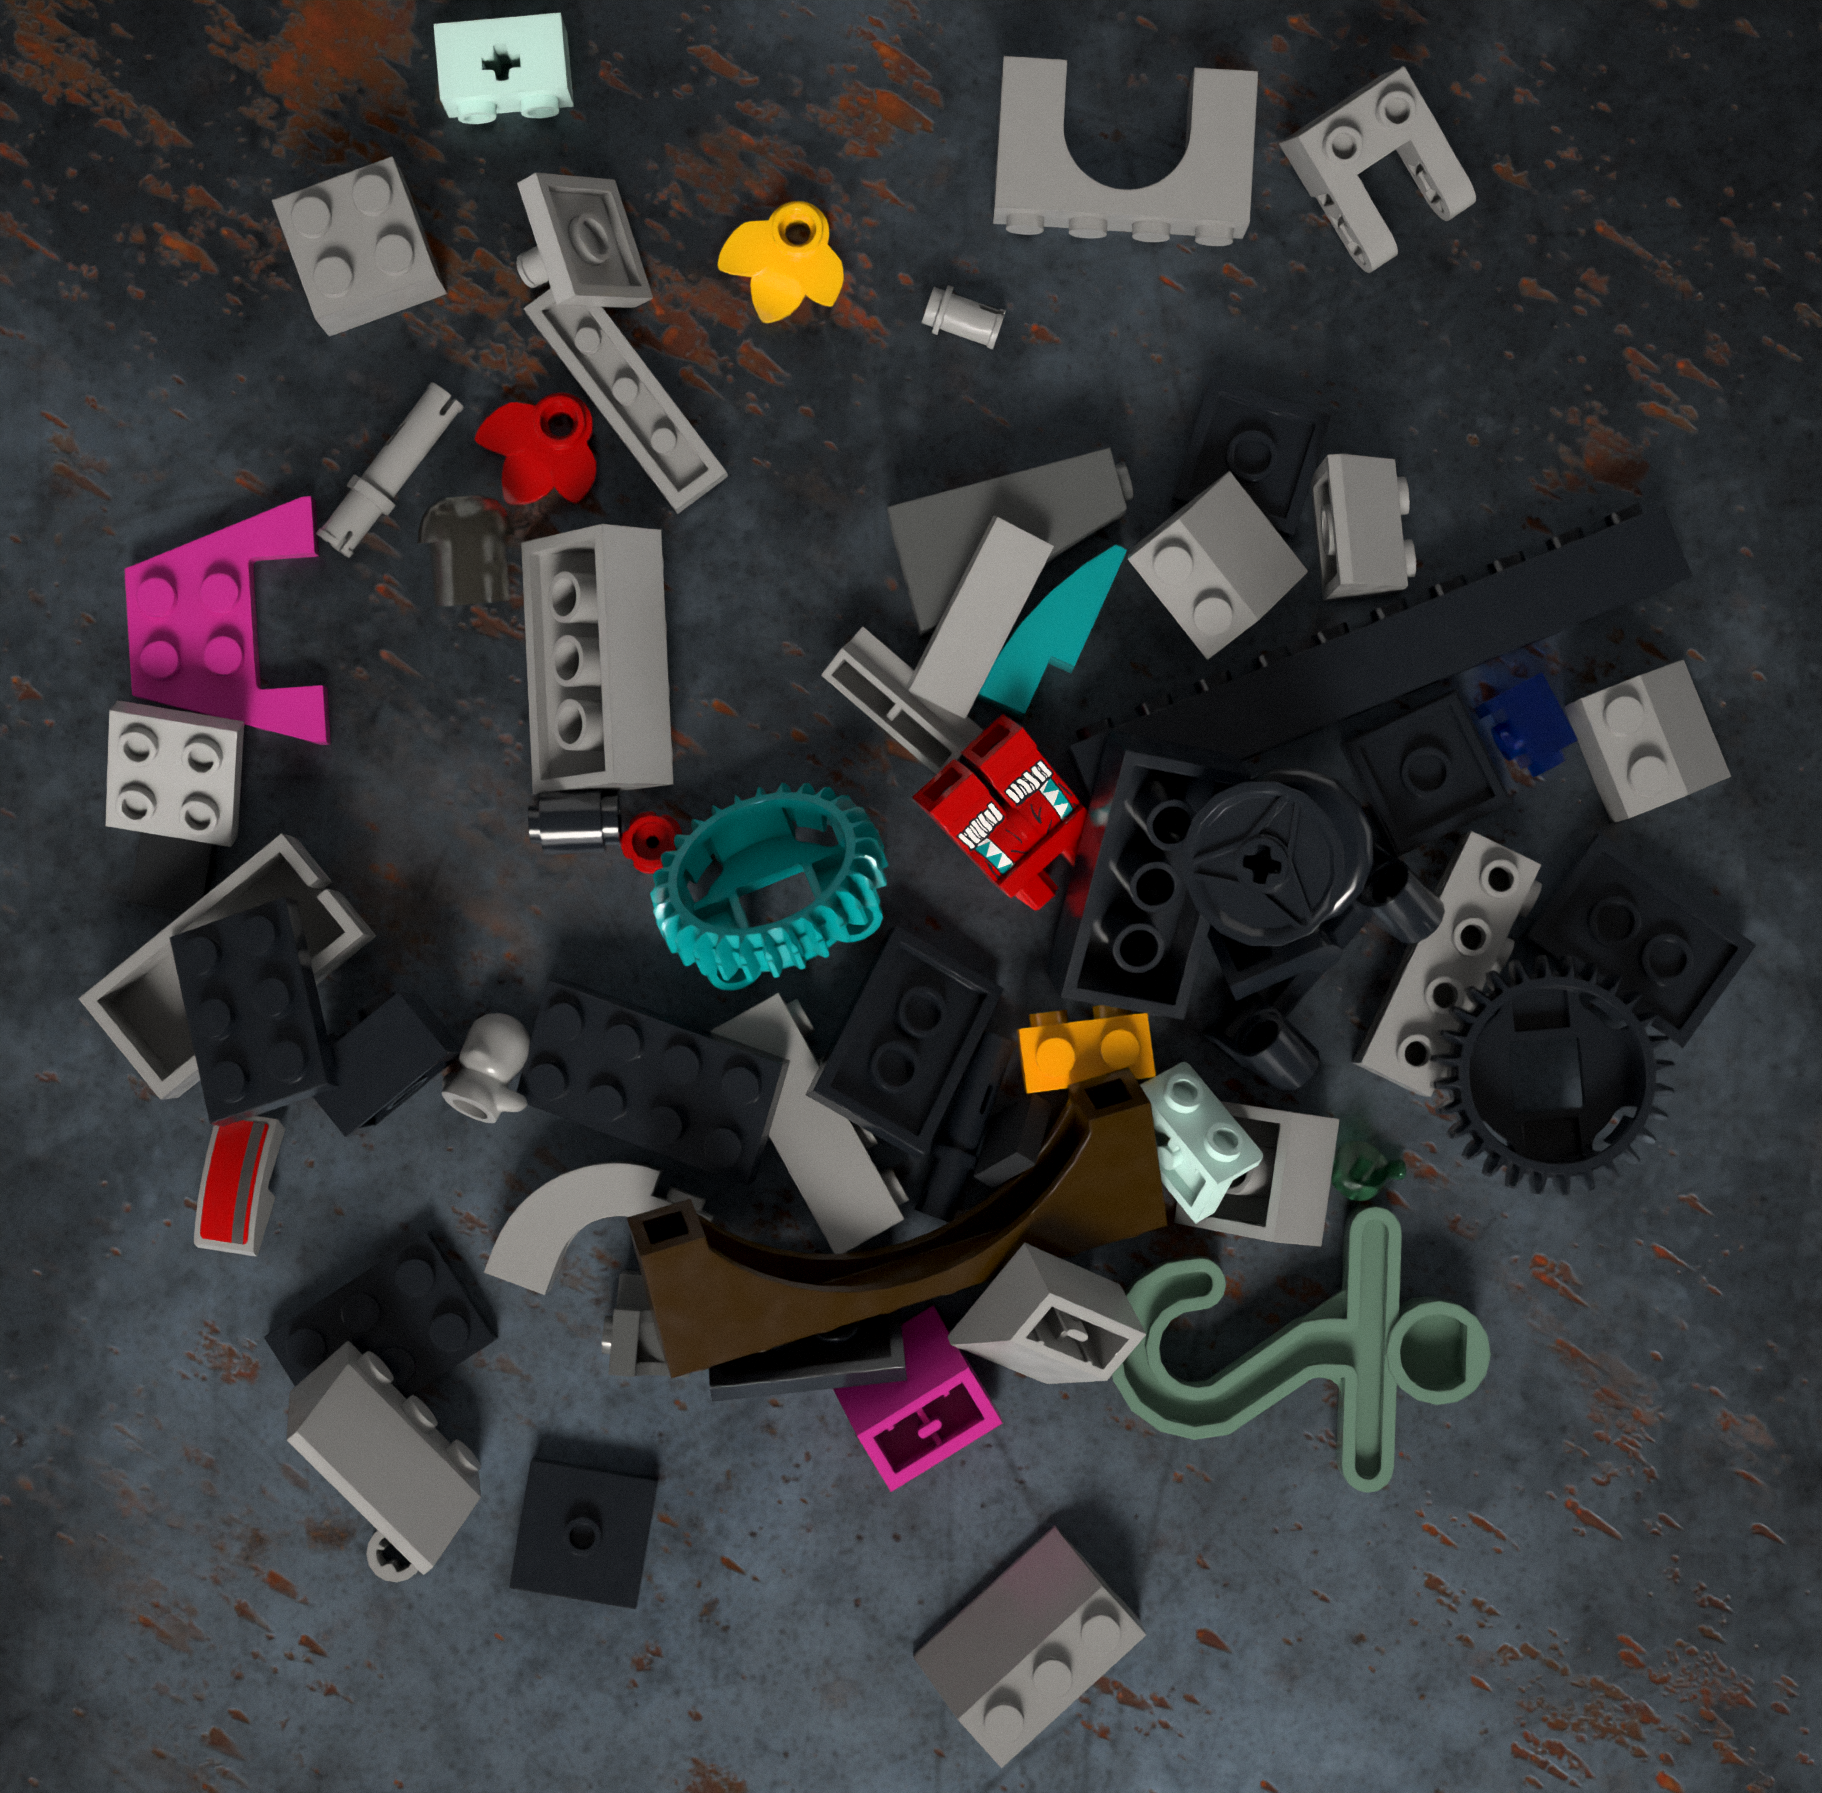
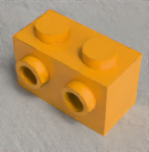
[1016,1005,1156,1093]

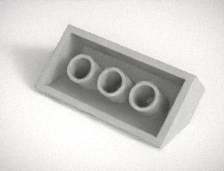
[521,524,673,794]

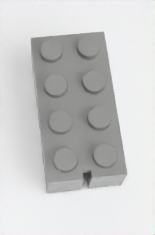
[78,833,376,1100]

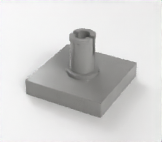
[516,173,653,308]

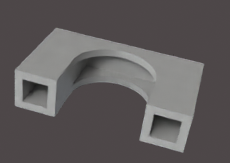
[993,56,1258,246]

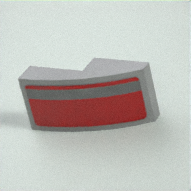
[194,1116,285,1257]

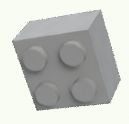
[272,156,447,337]

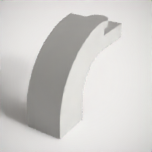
[484,1161,715,1295]

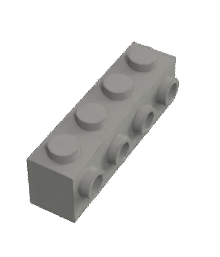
[1352,831,1542,1097]

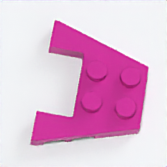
[124,496,331,745]

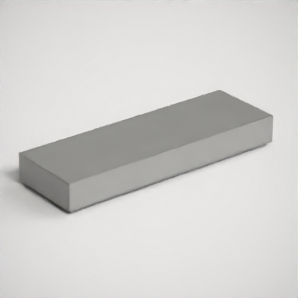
[906,516,1054,719]

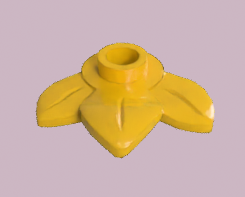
[718,201,844,323]

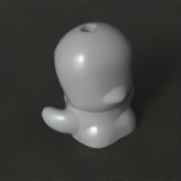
[442,1013,531,1123]

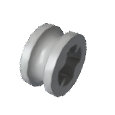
[366,1530,418,1582]

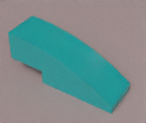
[976,545,1127,720]

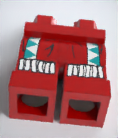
[912,714,1088,911]

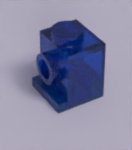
[1474,672,1578,778]

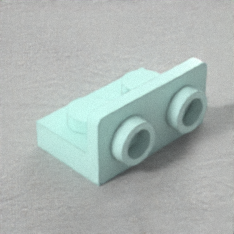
[1140,1062,1263,1224]

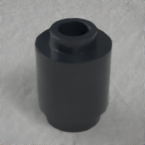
[528,789,622,856]

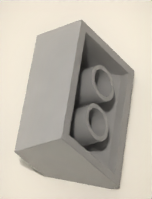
[287,1341,481,1575]
[913,1525,1146,1768]

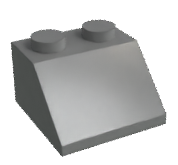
[1311,454,1416,602]
[1128,470,1308,660]
[1564,659,1731,824]
[1174,1101,1340,1247]

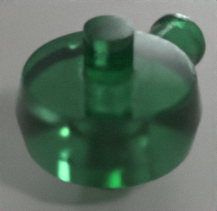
[1331,1141,1407,1201]

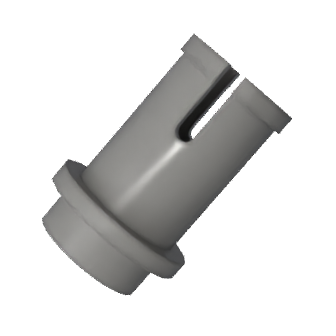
[922,285,1006,349]

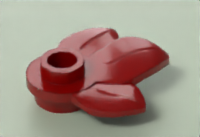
[475,392,597,505]

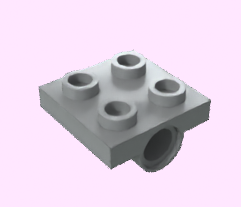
[105,700,244,847]

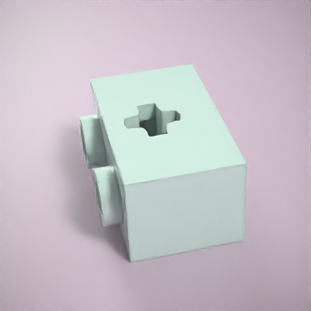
[434,13,574,124]

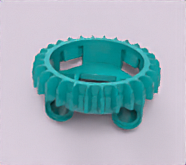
[650,783,888,991]

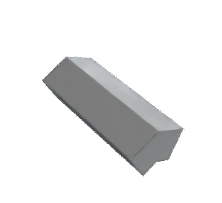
[821,627,983,774]

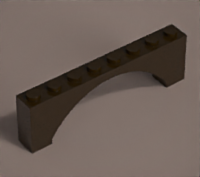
[627,1067,1167,1379]

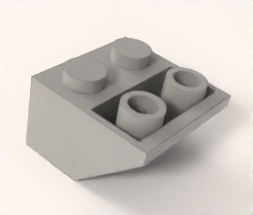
[947,1243,1146,1384]

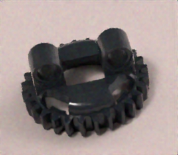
[1430,955,1675,1196]

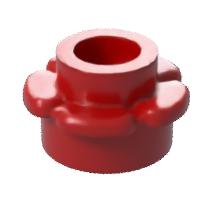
[621,811,682,874]

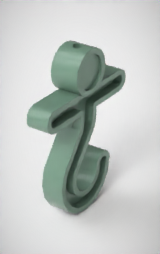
[1111,1204,1491,1493]

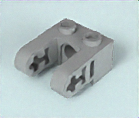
[1279,66,1476,273]

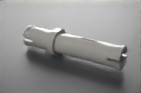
[316,382,464,558]

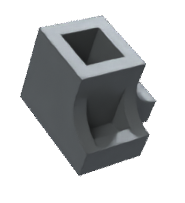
[602,1269,692,1378]

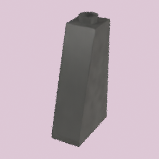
[887,448,1134,638]

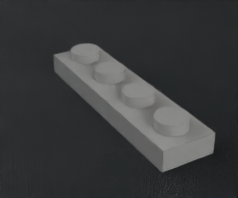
[524,288,728,514]

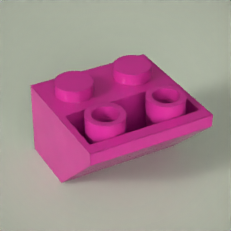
[833,1304,1003,1492]

